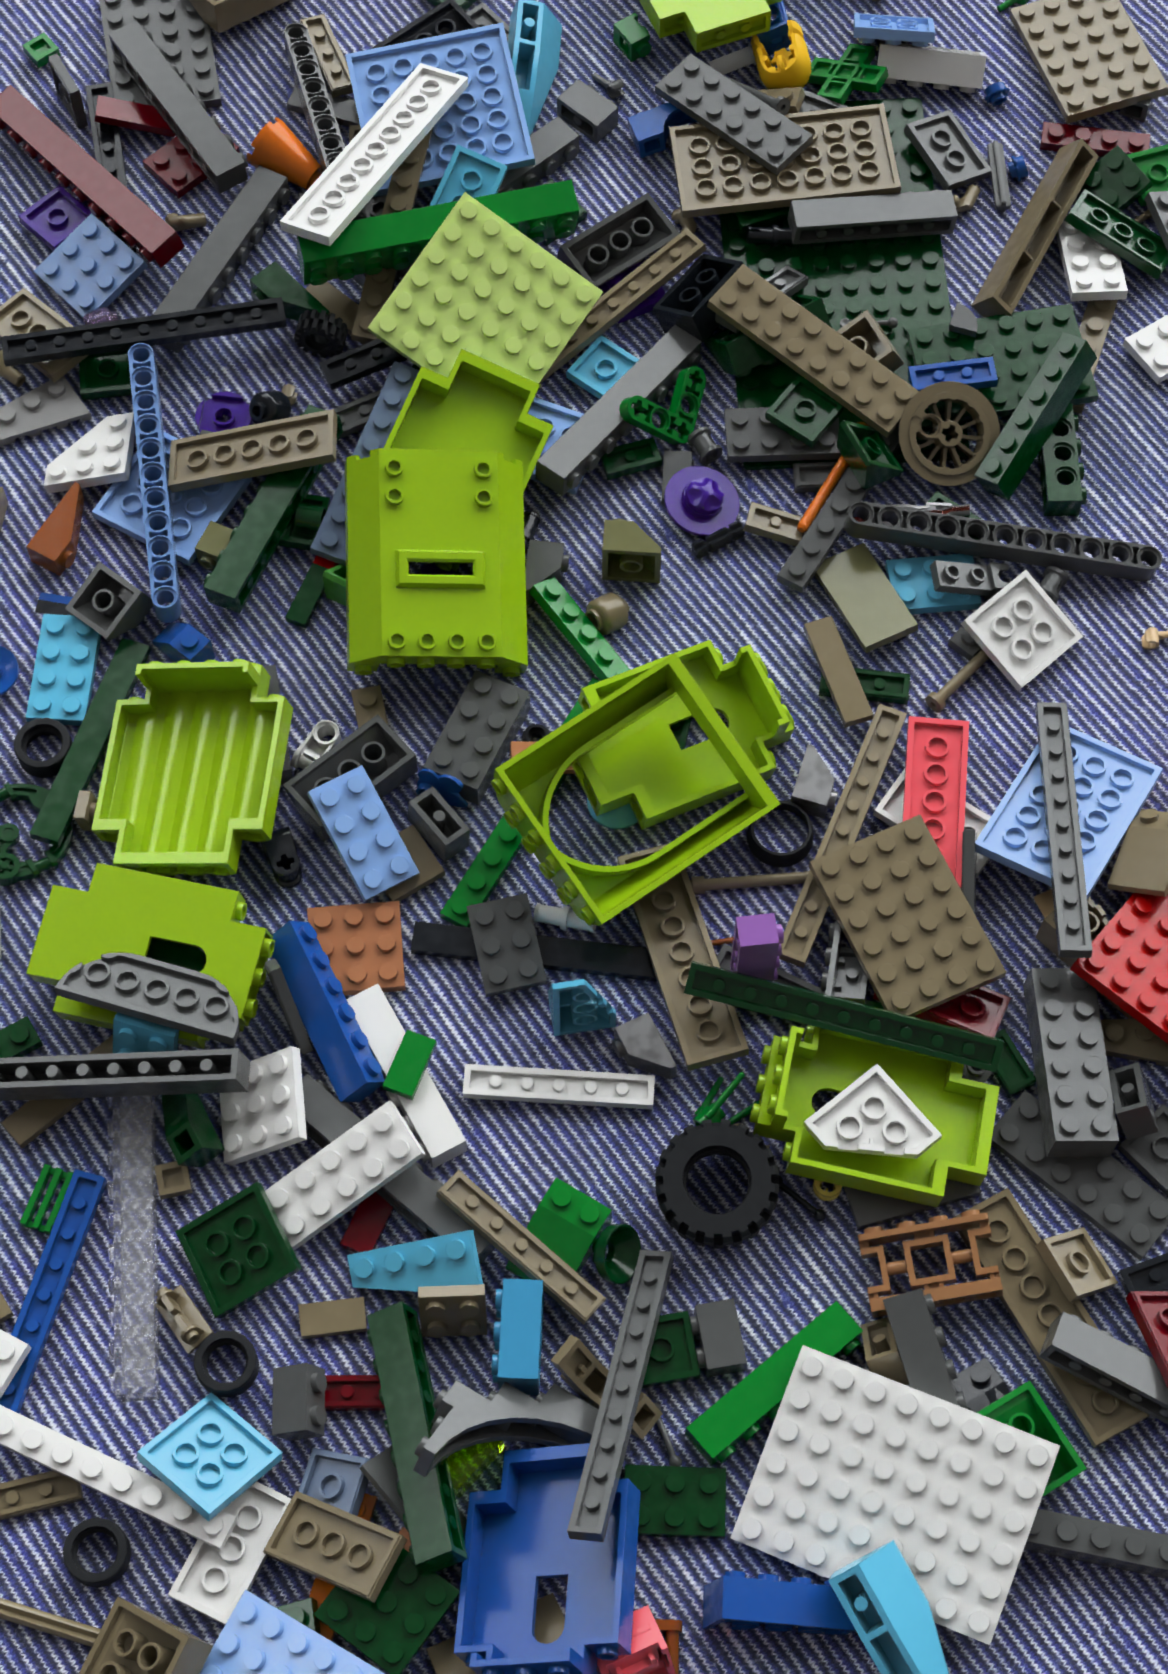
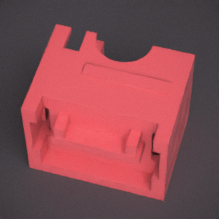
[597,1605,676,1674]

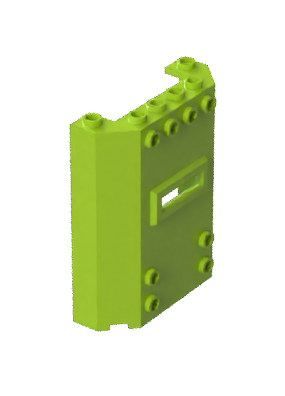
[344,448,528,677]

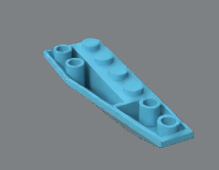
[508,0,562,136]
[828,1540,949,1674]

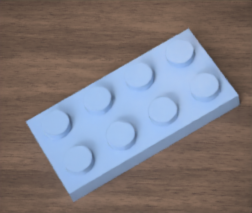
[307,765,420,902]

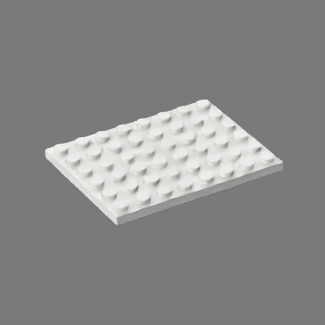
[730,1345,1060,1645]

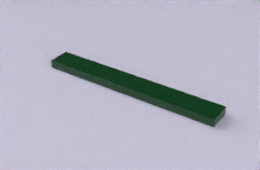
[29,638,151,847]

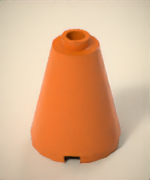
[247,117,322,190]

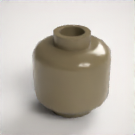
[585,592,629,635]

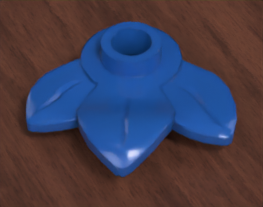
[416,769,469,807]

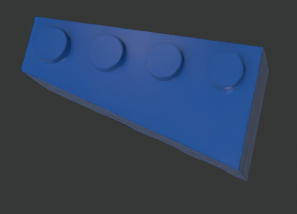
[703,1571,856,1635]

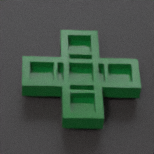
[807,43,889,105]

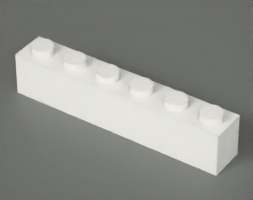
[346,984,467,1169]

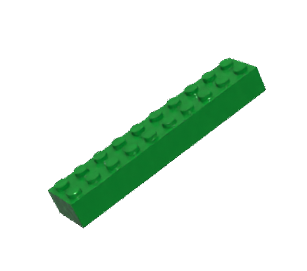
[297,179,580,286]

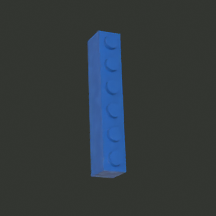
[272,921,385,1102]

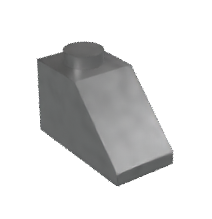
[791,744,838,819]
[612,1012,677,1079]

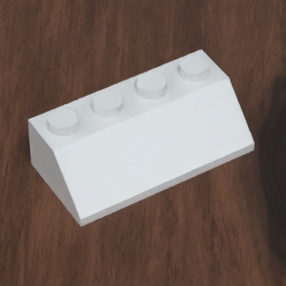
[877,41,987,93]

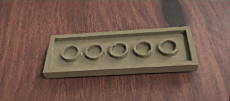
[168,409,337,493]

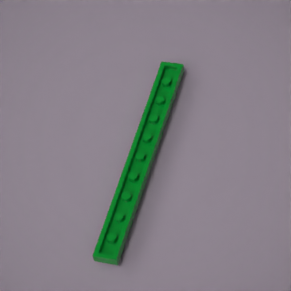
[440,677,599,927]

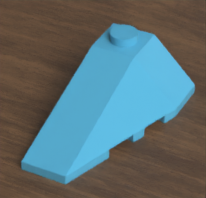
[548,979,616,1036]

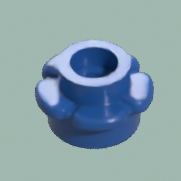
[984,82,1010,106]
[1007,155,1028,182]

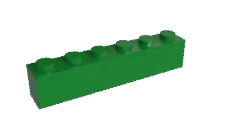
[685,1301,863,1466]

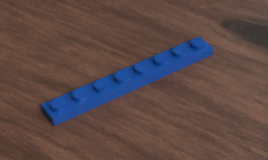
[0,1169,107,1413]

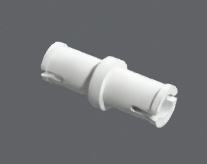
[533,903,596,933]

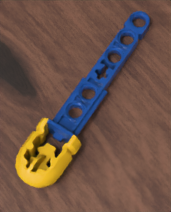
[751,0,811,89]

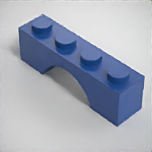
[627,103,699,158]

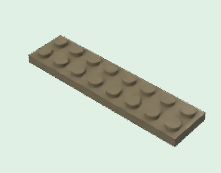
[707,264,919,438]
[617,843,749,1071]
[953,1188,1151,1448]

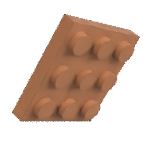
[307,901,406,996]

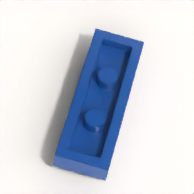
[908,356,998,391]

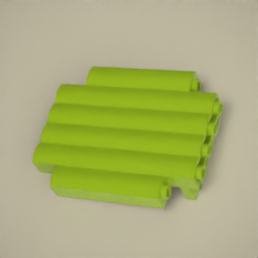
[91,659,293,876]

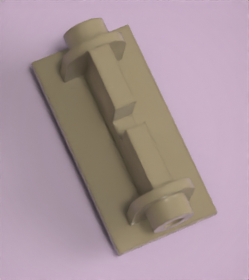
[156,1284,214,1354]

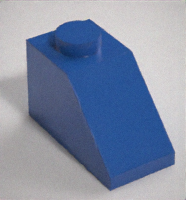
[152,622,215,663]

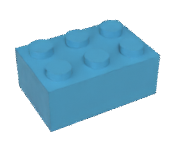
[492,1278,544,1395]

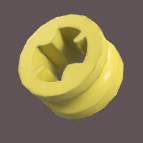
[813,1179,843,1201]

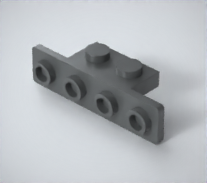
[821,919,869,1005]

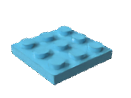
[137,1392,283,1521]

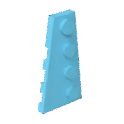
[347,1230,483,1292]

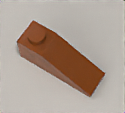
[26,482,85,576]

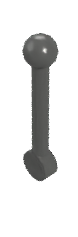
[840,317,898,328]
[653,1402,682,1466]

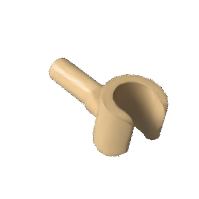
[1141,627,1168,650]

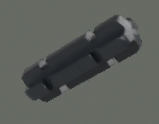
[691,521,745,558]

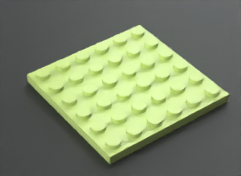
[367,192,603,383]

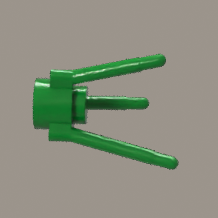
[692,1072,759,1126]

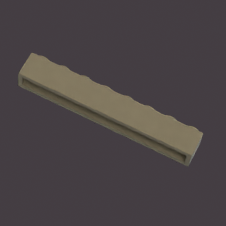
[971,138,1099,317]

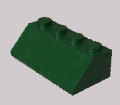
[704,294,832,377]

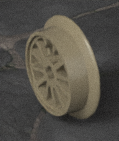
[899,381,1000,486]

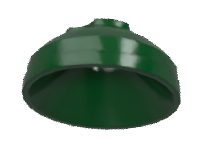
[592,1224,641,1284]

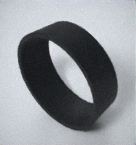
[747,800,813,867]

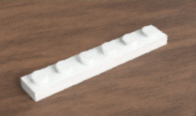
[463,1064,655,1110]

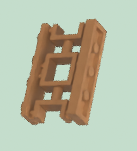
[858,1210,1003,1318]

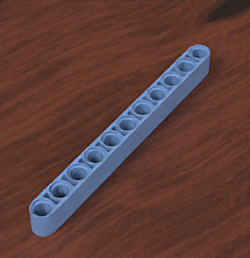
[128,343,182,623]

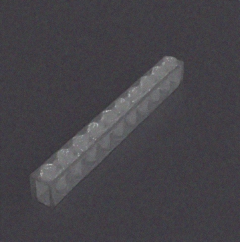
[107,1095,160,1403]

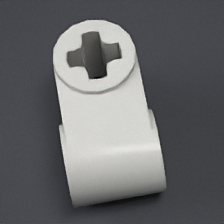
[291,720,342,769]

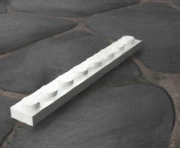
[0,1405,238,1551]

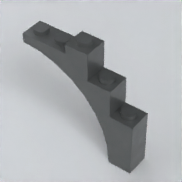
[413,1380,598,1477]

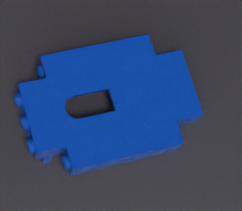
[454,1443,641,1674]

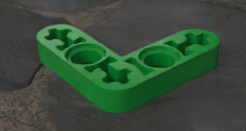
[619,366,706,445]

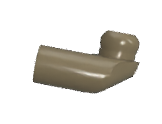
[0,350,26,387]

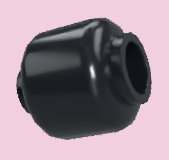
[249,390,291,424]

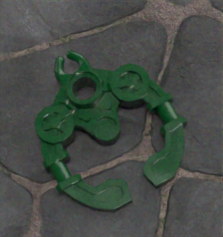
[0,782,73,887]

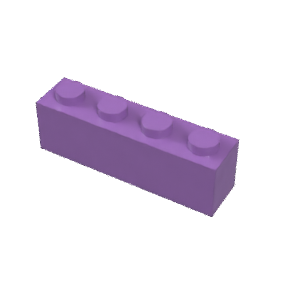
[730,913,784,981]

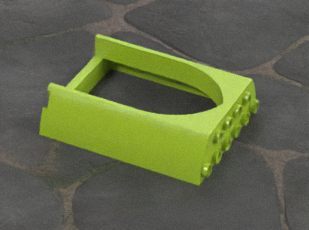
[491,653,780,926]

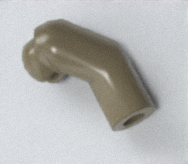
[953,184,980,214]
[671,207,697,234]
[165,213,207,232]

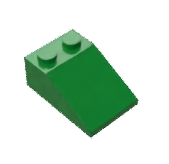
[505,1177,612,1296]
[977,1380,1087,1496]

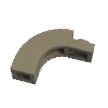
[550,1335,663,1440]

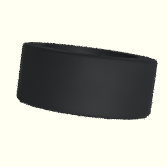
[14,718,72,778]
[194,1330,259,1398]
[63,1517,131,1588]

